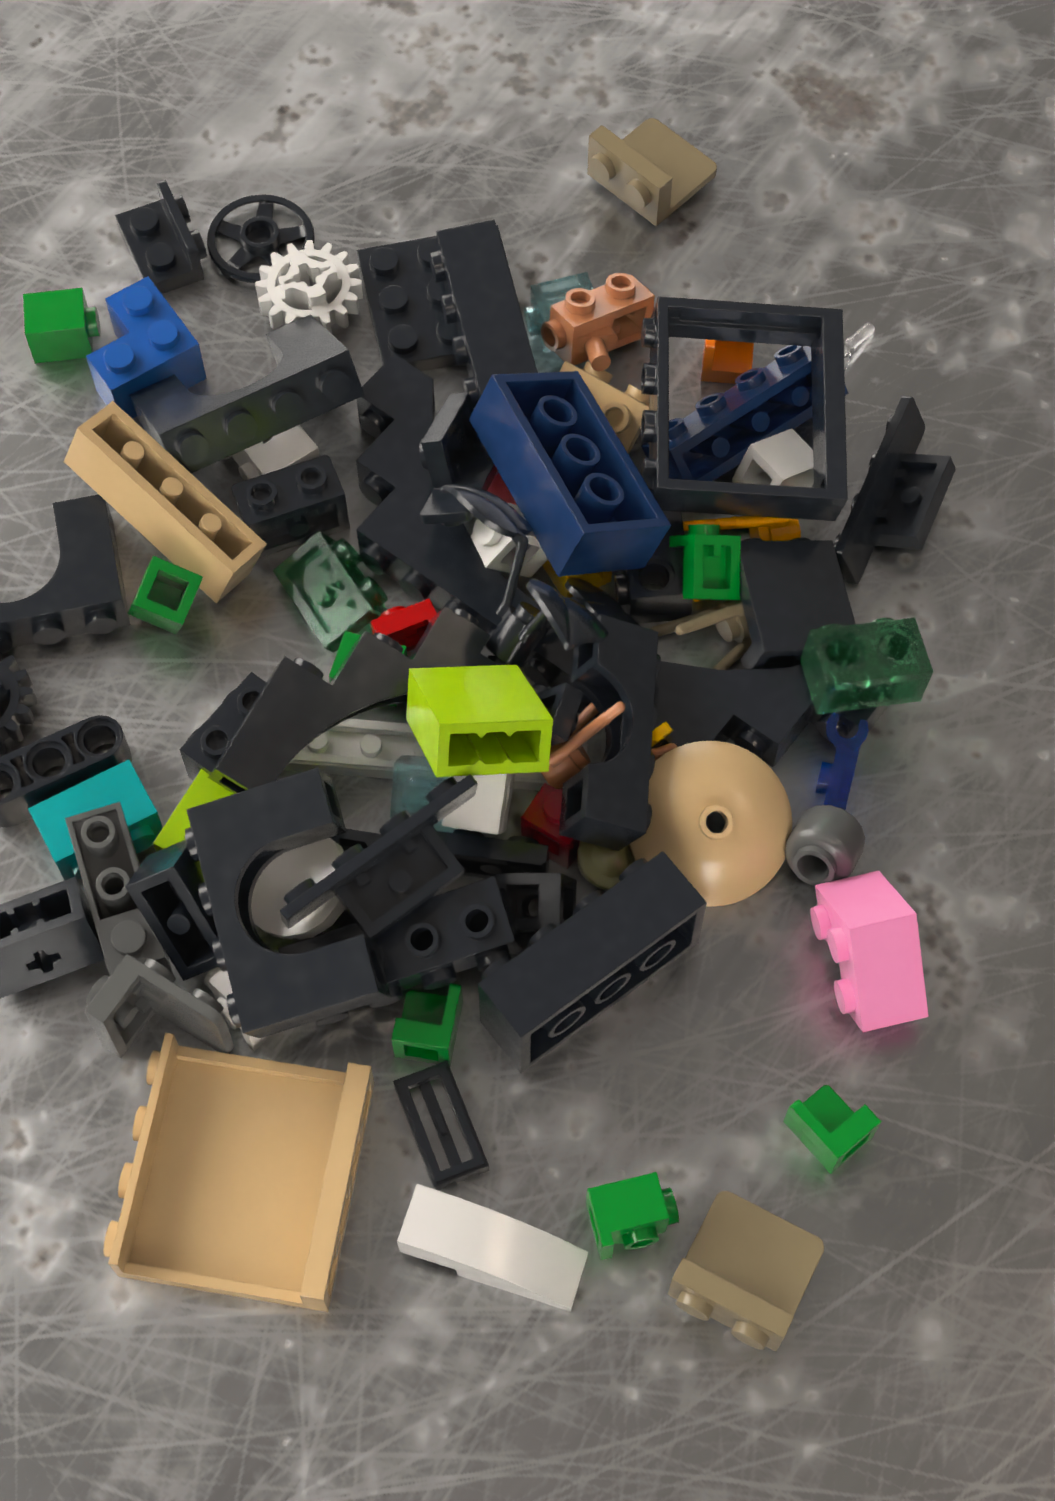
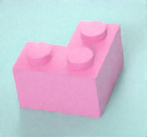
[810,870,929,1033]

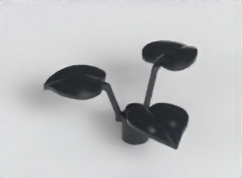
[439,484,640,667]

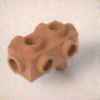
[541,273,655,371]

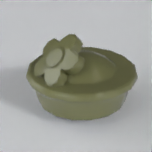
[576,841,635,891]

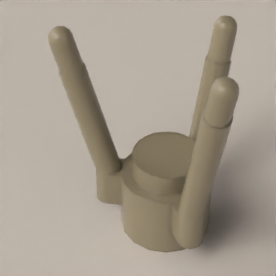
[649,598,752,670]

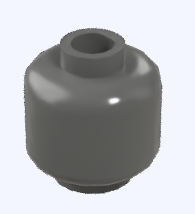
[785,805,865,886]

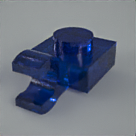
[815,713,869,810]

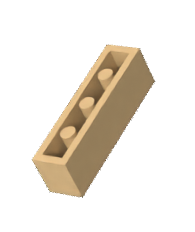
[64,401,267,603]

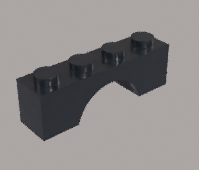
[559,614,661,851]

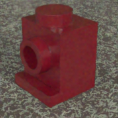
[521,783,580,870]

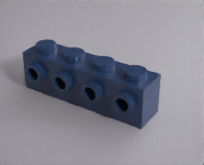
[641,345,849,481]

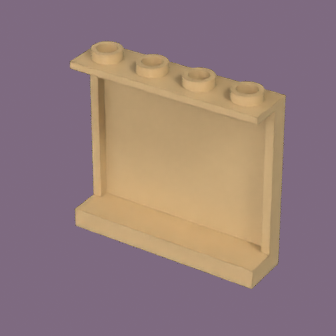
[103,1033,375,1312]

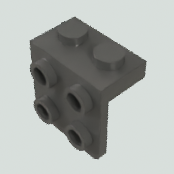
[84,954,234,1058]

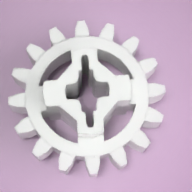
[255,240,363,334]

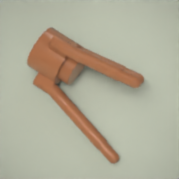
[540,701,677,789]

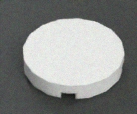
[251,838,345,940]

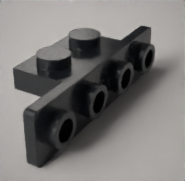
[419,392,498,527]
[834,396,956,584]
[280,774,478,939]

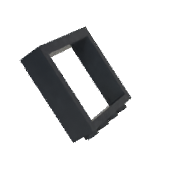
[640,296,848,521]

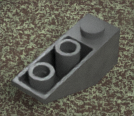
[65,802,173,976]

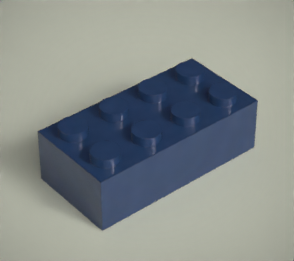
[469,371,671,577]

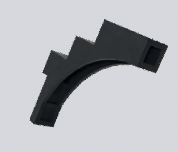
[208,606,549,794]

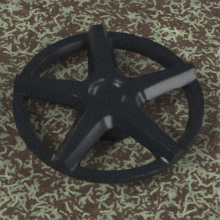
[207,194,315,283]

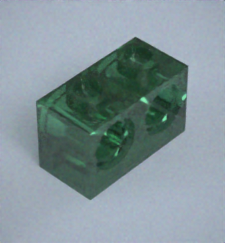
[800,617,933,714]

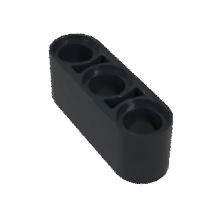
[0,715,132,828]

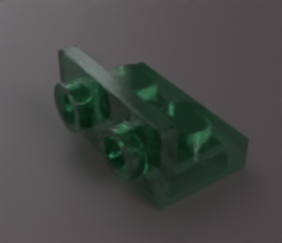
[273,531,388,653]

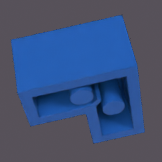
[86,276,207,419]

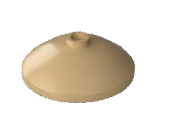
[629,741,792,907]

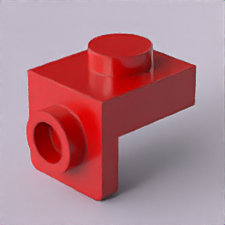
[371,598,437,652]

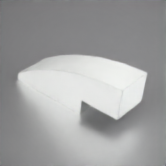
[397,1184,588,1312]

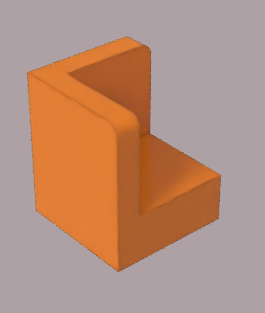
[701,339,754,384]

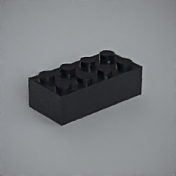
[478,851,707,1073]

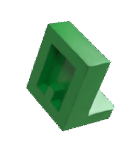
[669,524,741,600]

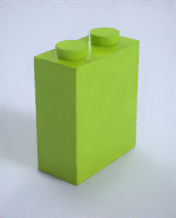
[406,665,553,777]

